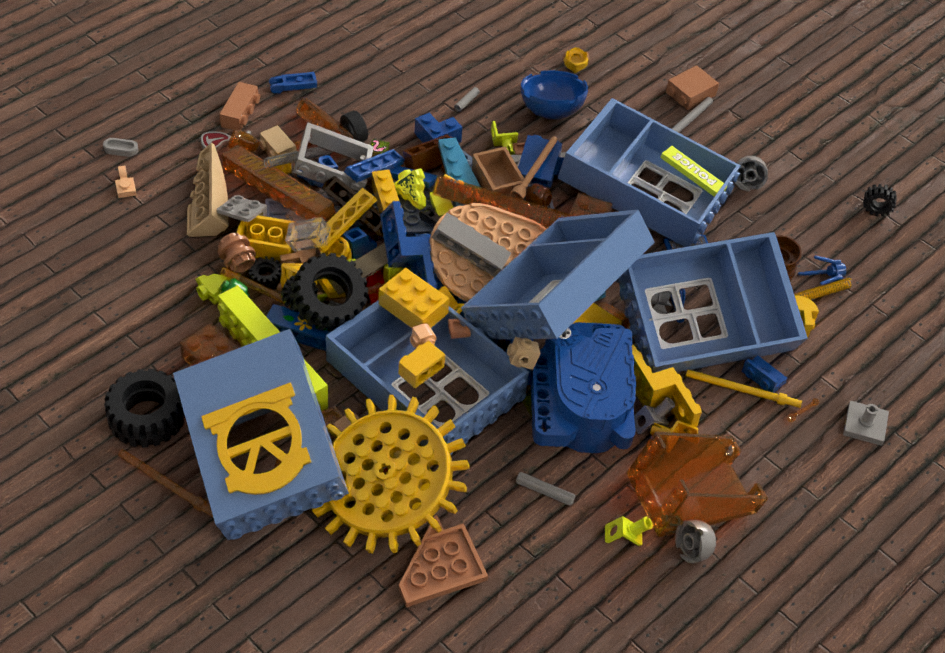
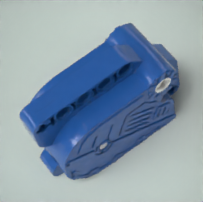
[530,322,636,453]

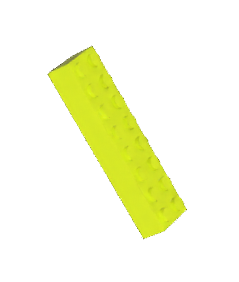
[217,285,328,413]

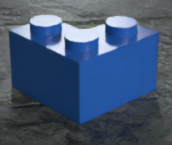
[414,112,463,143]

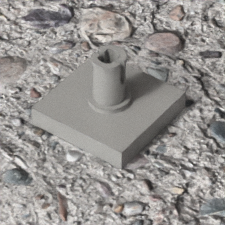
[843,401,889,446]

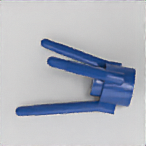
[798,255,846,285]

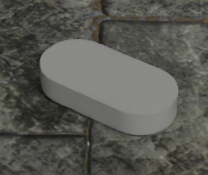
[103,138,139,157]

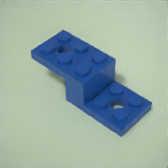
[380,201,437,289]

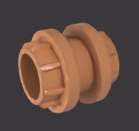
[217,233,256,273]

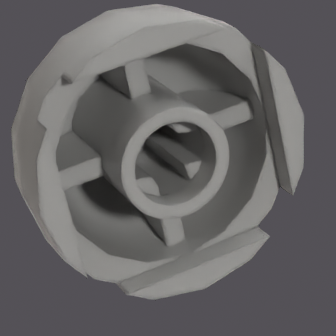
[735,156,768,191]
[675,520,716,563]

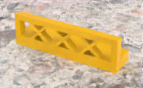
[310,188,377,252]

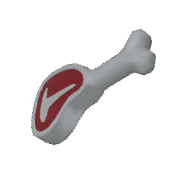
[201,130,254,152]

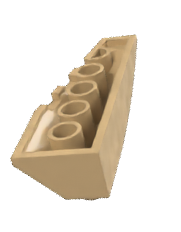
[187,143,229,237]

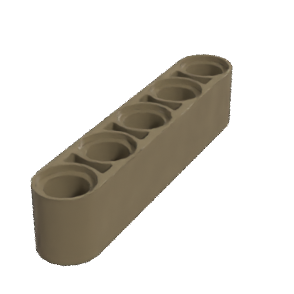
[328,243,388,295]

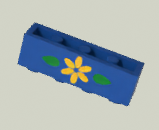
[266,304,337,351]

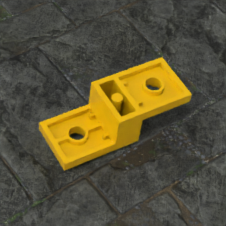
[632,344,702,435]

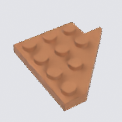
[399,515,488,607]

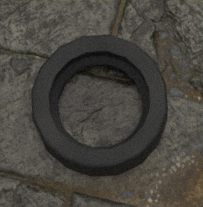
[340,110,368,142]

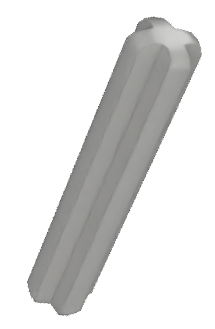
[516,472,575,505]

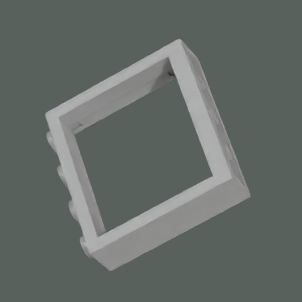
[293,122,374,193]

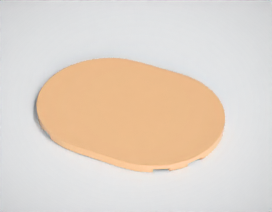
[429,203,547,302]

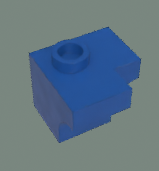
[340,227,377,259]

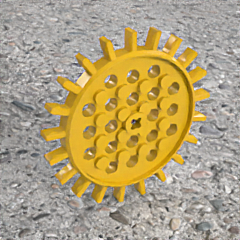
[312,395,470,554]

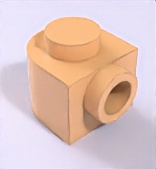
[410,324,437,348]

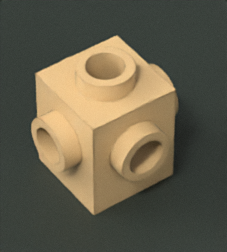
[507,337,541,370]

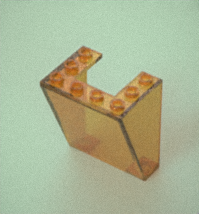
[626,432,768,537]

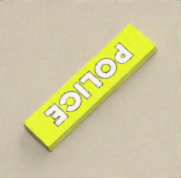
[660,146,727,197]

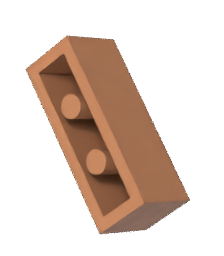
[220,82,260,132]

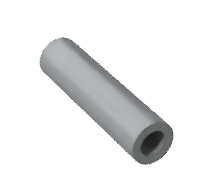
[454,87,480,112]

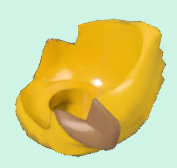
[563,47,590,73]

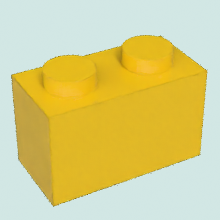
[398,340,445,388]

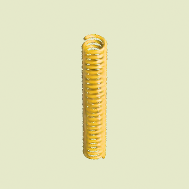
[794,278,852,300]

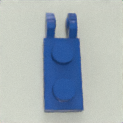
[269,72,317,93]

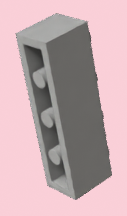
[431,213,511,277]

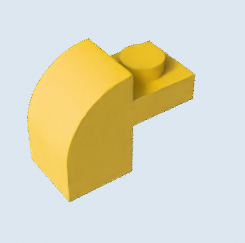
[794,295,819,337]

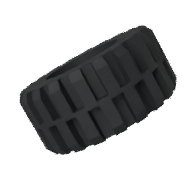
[290,253,368,331]
[104,369,185,448]

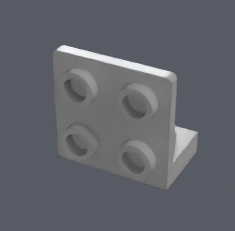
[217,195,267,222]

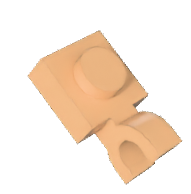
[115,166,136,198]

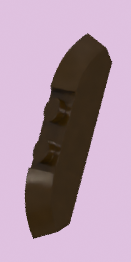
[322,176,383,237]

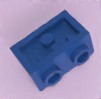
[742,355,788,393]

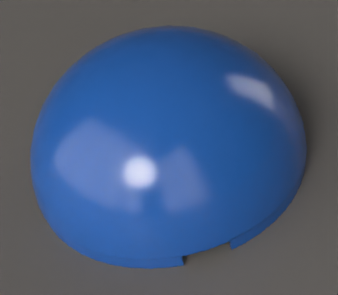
[521,70,588,120]

